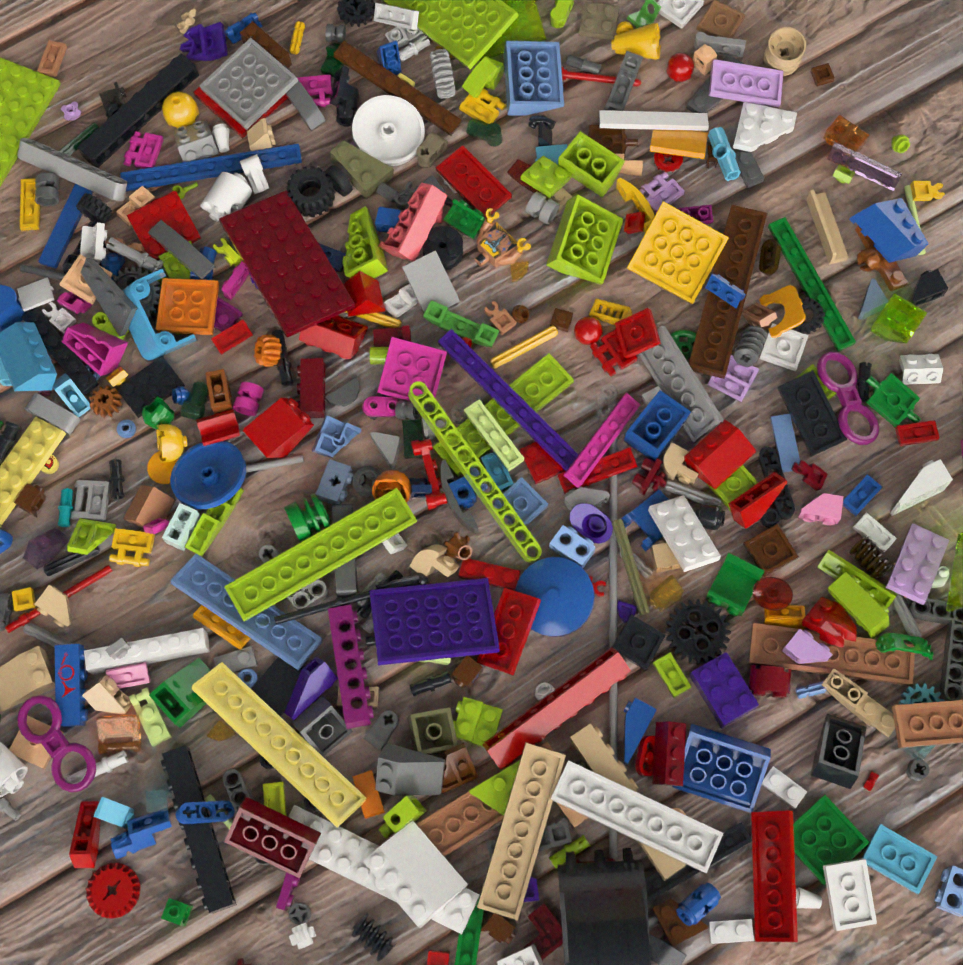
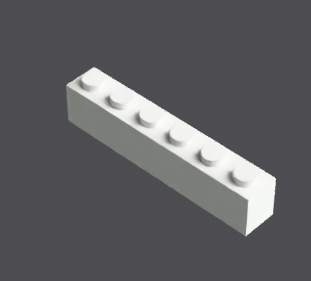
[84,628,210,675]

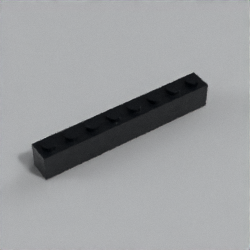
[77,54,199,168]
[161,745,237,914]

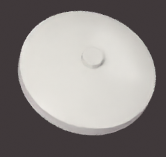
[352,95,425,167]

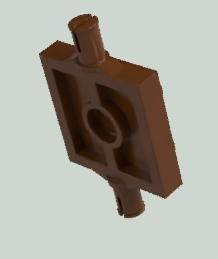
[588,125,638,160]

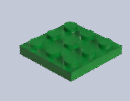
[793,795,870,885]

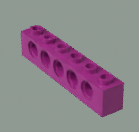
[328,605,374,729]

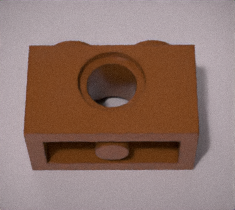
[205,369,233,414]

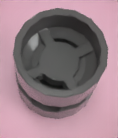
[35,172,60,206]

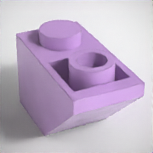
[782,629,833,664]

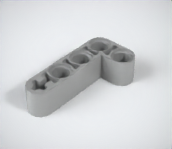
[259,545,328,610]

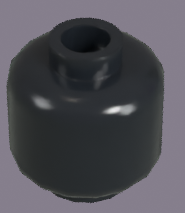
[695,503,725,530]

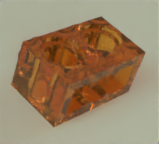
[824,115,869,159]

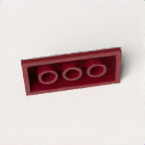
[224,797,321,878]

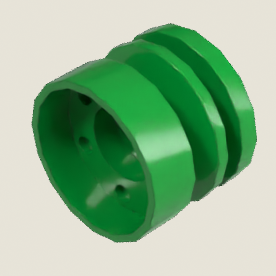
[284,493,330,543]

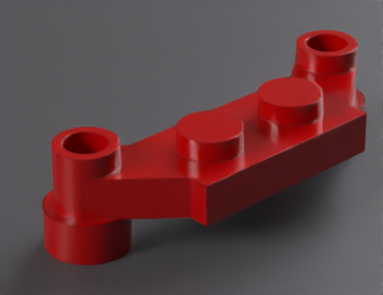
[411,439,447,510]

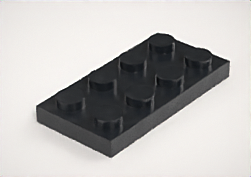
[777,371,847,457]

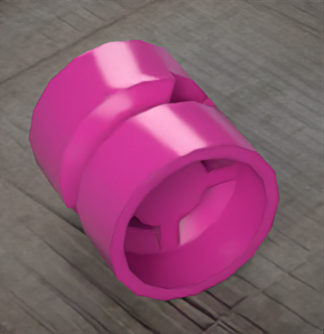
[233,382,264,416]

